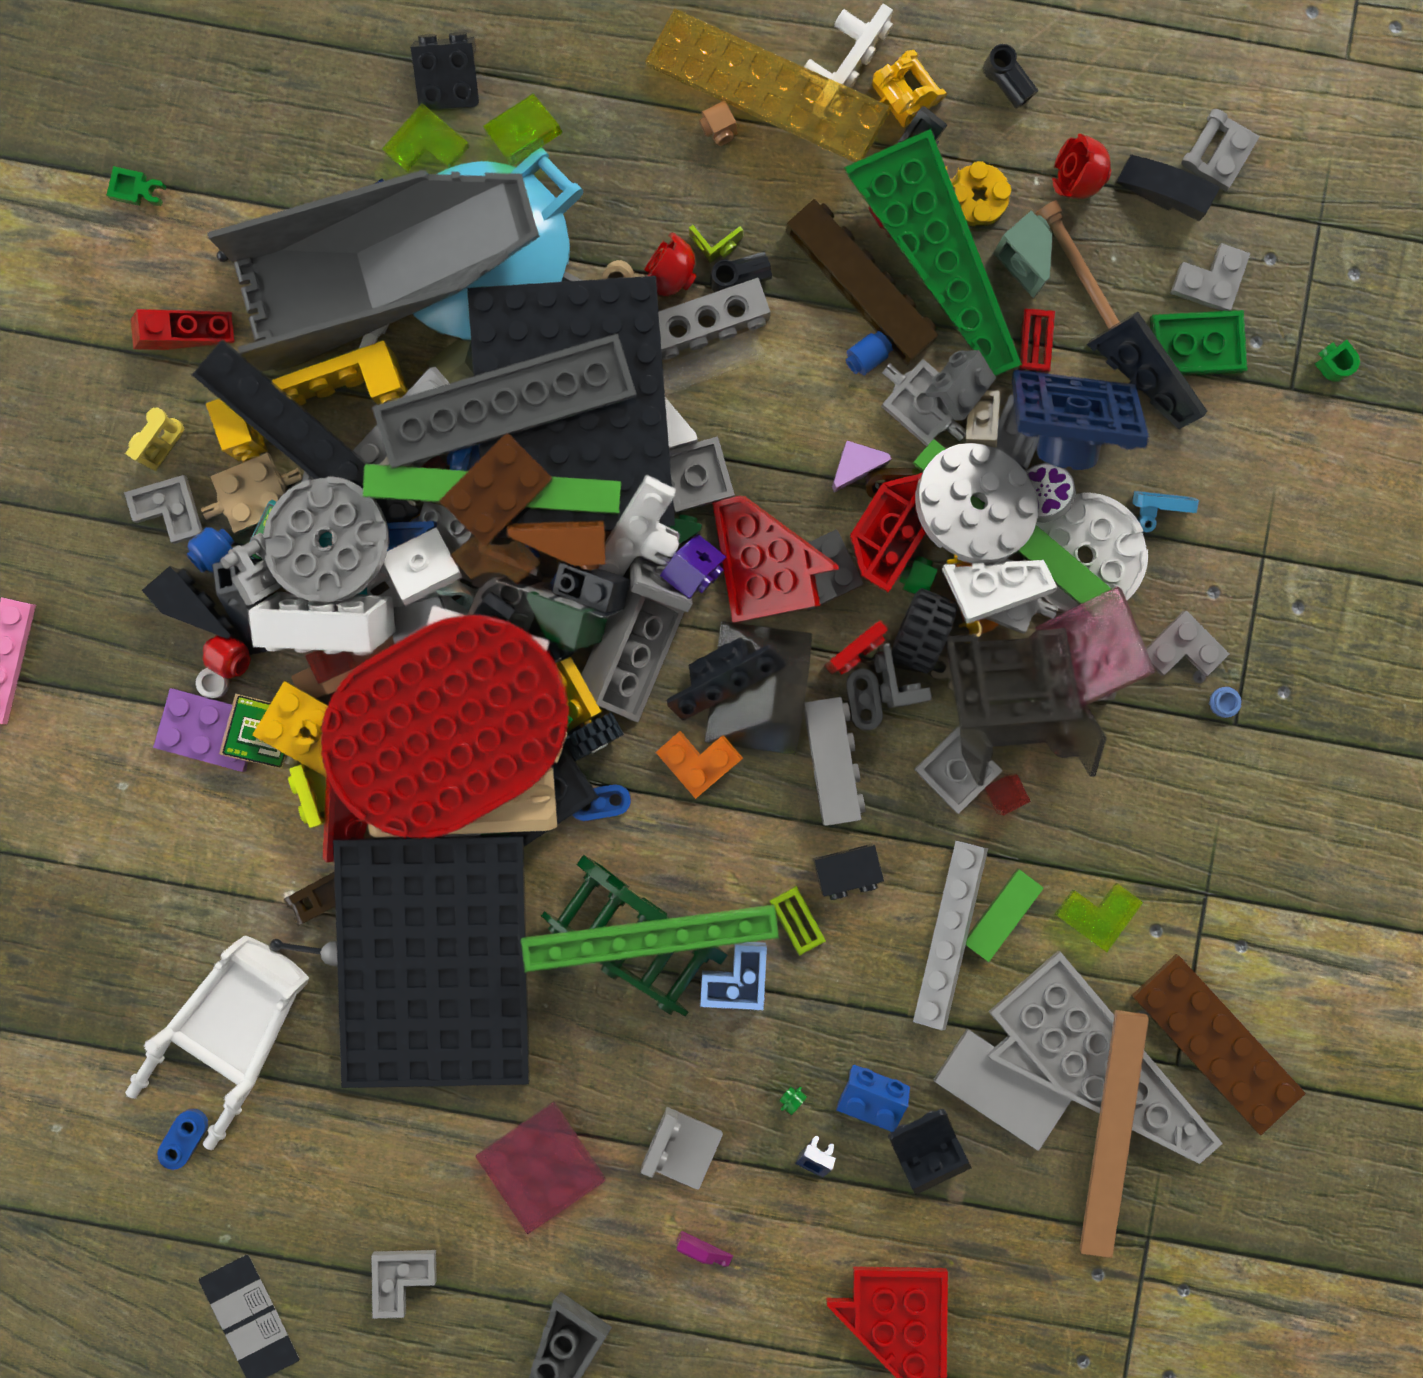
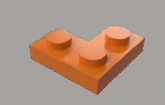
[656,731,743,799]

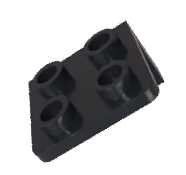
[411,32,479,110]
[888,1109,972,1195]

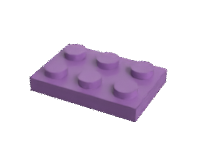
[153,688,248,772]

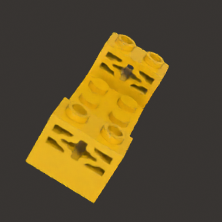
[205,340,408,463]

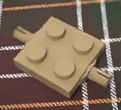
[201,453,303,534]

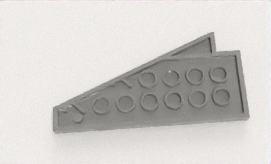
[987,951,1223,1164]

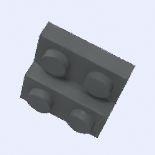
[807,529,864,611]

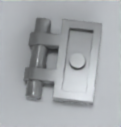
[221,533,282,606]

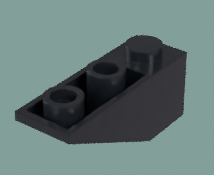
[213,559,269,655]
[142,566,239,639]

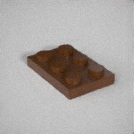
[439,433,553,547]

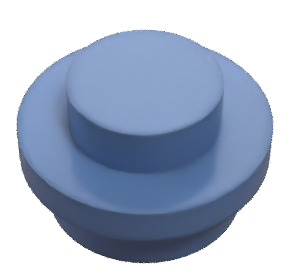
[1209,687,1241,718]

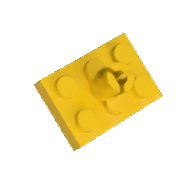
[252,681,328,777]

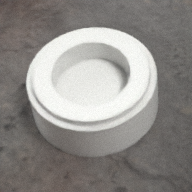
[196,668,229,699]

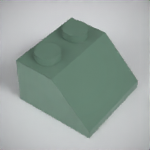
[993,210,1052,298]

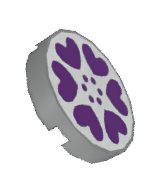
[1025,463,1076,523]

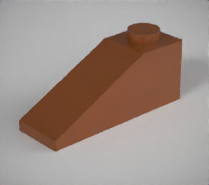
[507,521,606,570]

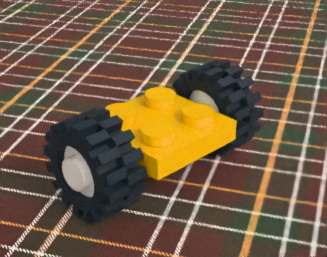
[541,637,624,761]

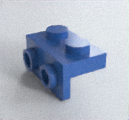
[836,1065,910,1132]

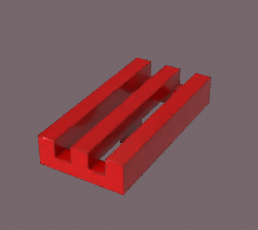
[1018,308,1055,373]

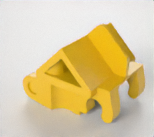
[872,50,947,128]

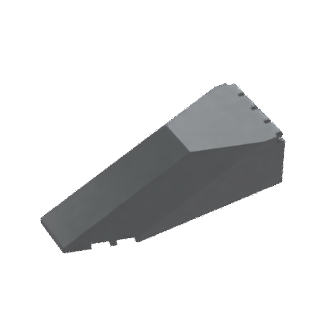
[207,170,540,372]

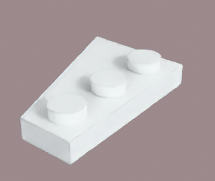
[943,560,1057,624]

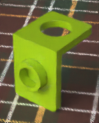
[689,225,743,263]

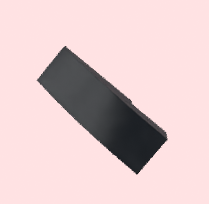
[1116,155,1220,221]

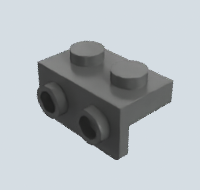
[925,350,996,420]

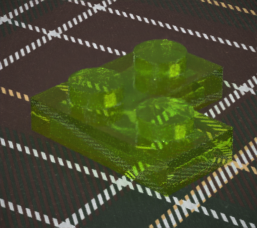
[382,103,470,172]
[1054,883,1143,952]

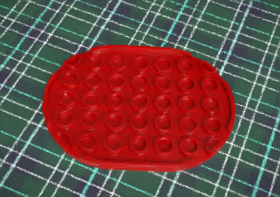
[321,615,569,838]

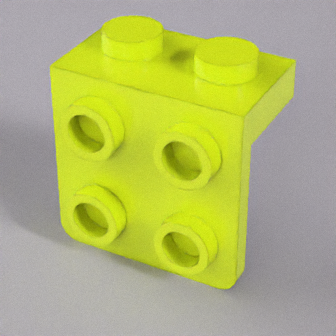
[288,764,326,828]

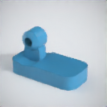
[1132,491,1199,532]

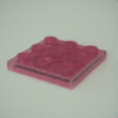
[1035,586,1155,712]
[475,1101,606,1234]

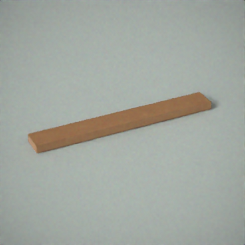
[1079,1010,1149,1258]

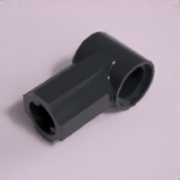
[983,44,1039,109]
[710,251,772,292]

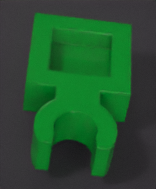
[106,166,166,206]

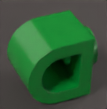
[1315,340,1360,382]
[899,555,938,595]

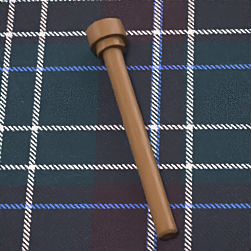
[1035,200,1119,328]

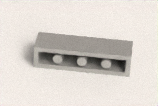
[803,697,865,826]

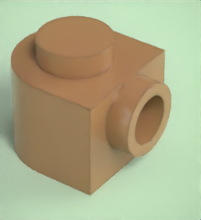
[699,101,737,146]

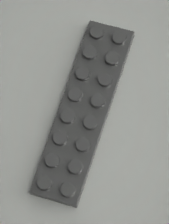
[372,334,636,469]

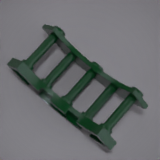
[541,854,728,1017]

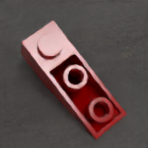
[131,309,234,350]

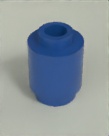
[846,331,892,375]

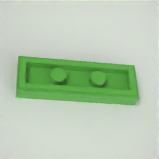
[966,869,1044,962]

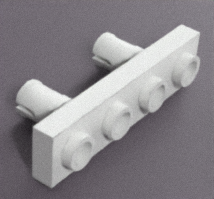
[801,4,893,121]

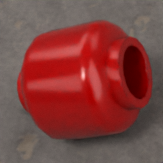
[203,635,251,679]

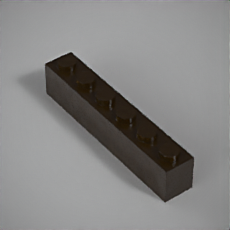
[786,198,938,366]

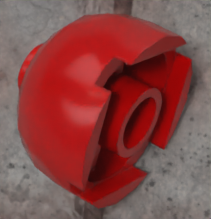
[1052,134,1111,199]
[644,232,696,296]

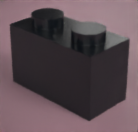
[813,844,884,900]

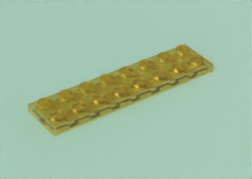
[646,9,890,163]

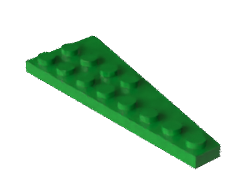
[844,129,1021,376]

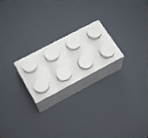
[249,592,396,656]

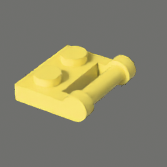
[125,408,184,471]

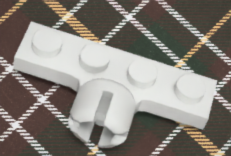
[598,476,680,577]

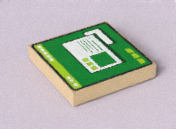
[219,693,286,769]

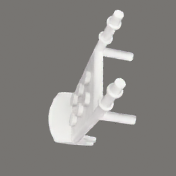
[125,935,309,1150]

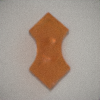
[451,536,541,584]

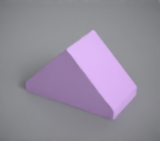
[832,441,891,492]

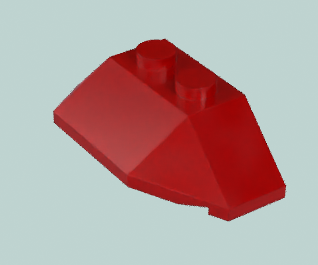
[850,473,926,593]

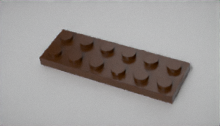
[1131,954,1306,1135]

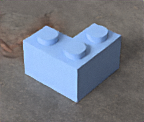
[700,942,767,1010]

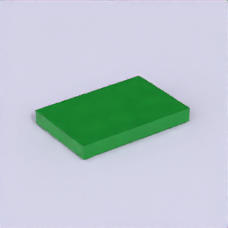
[1150,310,1248,376]

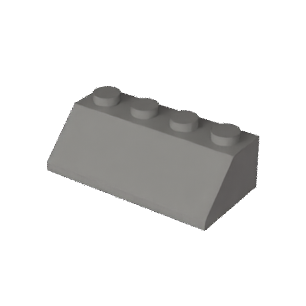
[581,586,685,722]

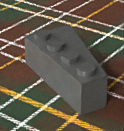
[529,1292,612,1378]

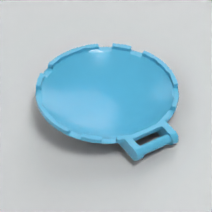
[412,147,583,340]

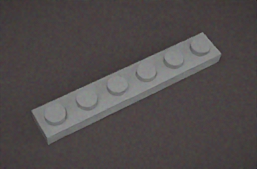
[913,841,988,1030]

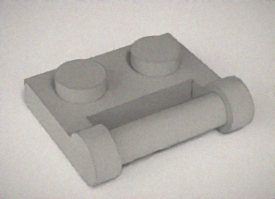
[1181,109,1260,192]

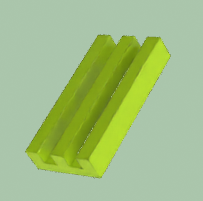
[769,886,826,956]

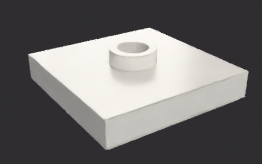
[384,527,463,606]

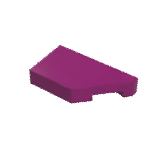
[676,1231,733,1267]

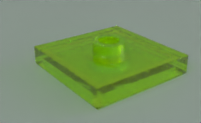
[483,93,563,166]

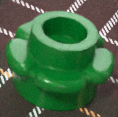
[779,1086,807,1115]

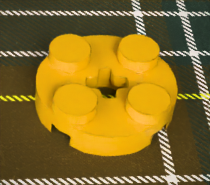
[953,161,1011,226]

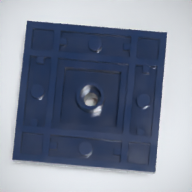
[1011,369,1149,470]

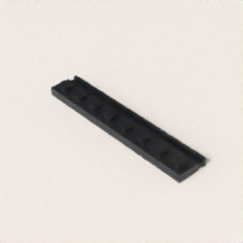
[191,339,420,523]

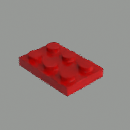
[824,620,888,675]

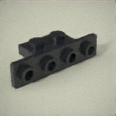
[667,637,786,721]

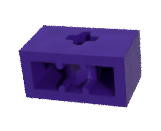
[660,534,726,599]

